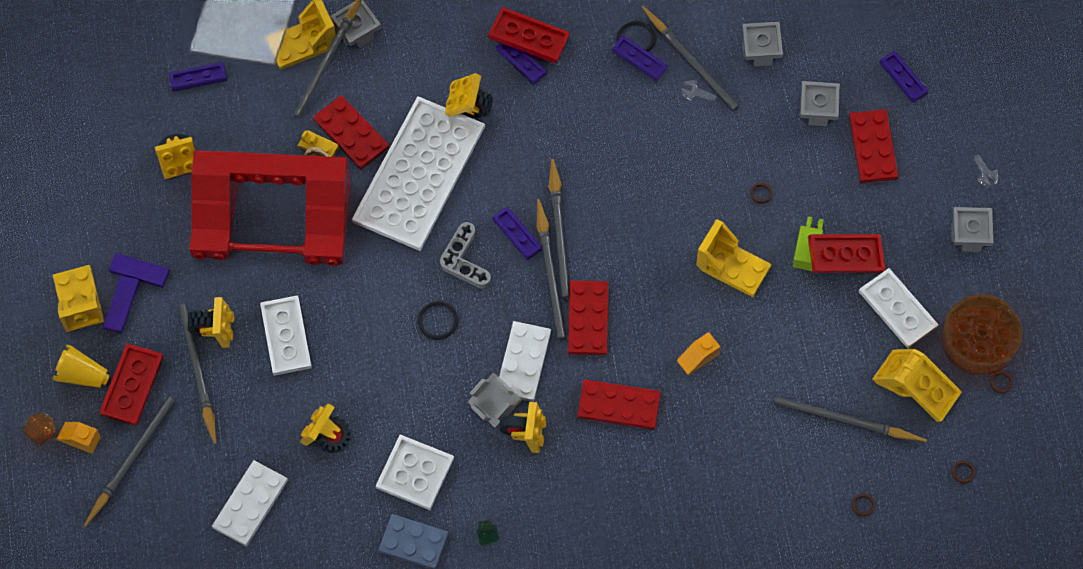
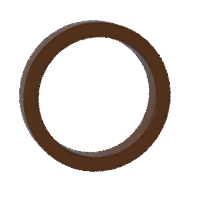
[750,183,772,203]
[990,371,1013,393]
[952,461,975,483]
[852,494,875,516]

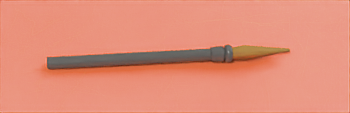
[293,0,362,118]
[641,5,739,111]
[548,159,570,299]
[536,199,565,340]
[179,304,216,444]
[774,396,927,442]
[84,397,175,527]

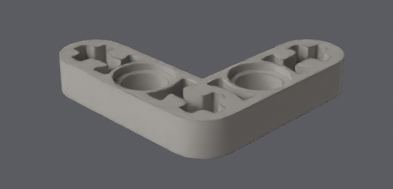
[440,222,491,289]

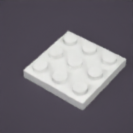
[376,435,454,510]

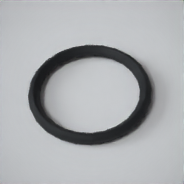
[617,21,655,52]
[418,301,459,339]

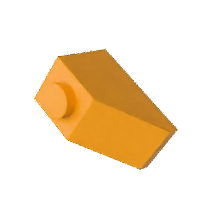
[677,332,720,376]
[57,422,101,454]

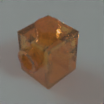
[22,412,56,447]

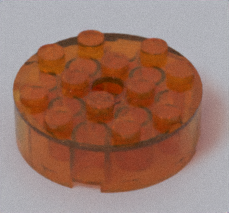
[941,294,1023,375]

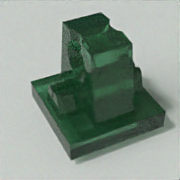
[477,519,499,546]

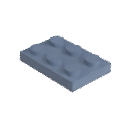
[378,514,448,569]

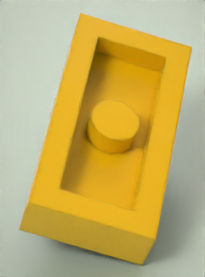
[297,130,339,157]

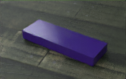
[612,35,668,81]
[496,43,547,86]
[879,50,928,103]
[169,62,227,92]
[492,207,542,260]
[109,253,170,288]
[103,275,140,334]

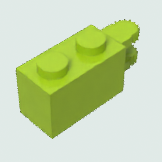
[792,216,824,271]

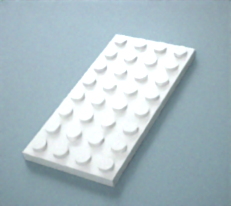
[352,96,485,251]

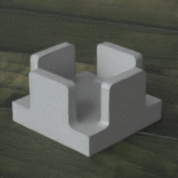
[330,0,382,48]
[742,22,783,66]
[799,81,840,126]
[951,207,994,252]
[468,373,523,428]

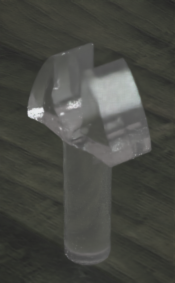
[681,80,716,102]
[973,155,998,188]

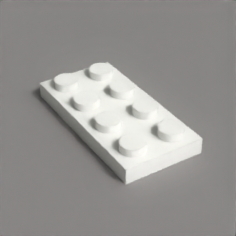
[859,268,938,349]
[260,295,312,376]
[499,321,551,402]
[212,460,288,547]

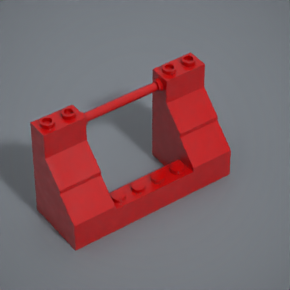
[189,150,351,266]

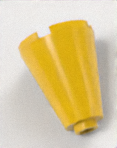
[53,344,110,388]

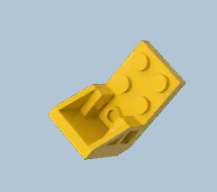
[266,0,336,70]
[696,219,772,297]
[53,265,104,332]
[872,349,962,422]

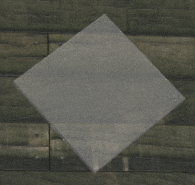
[189,0,296,66]

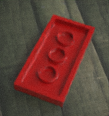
[488,7,570,64]
[313,95,389,170]
[849,109,898,183]
[808,234,886,273]
[568,280,608,355]
[99,343,164,426]
[577,379,661,430]

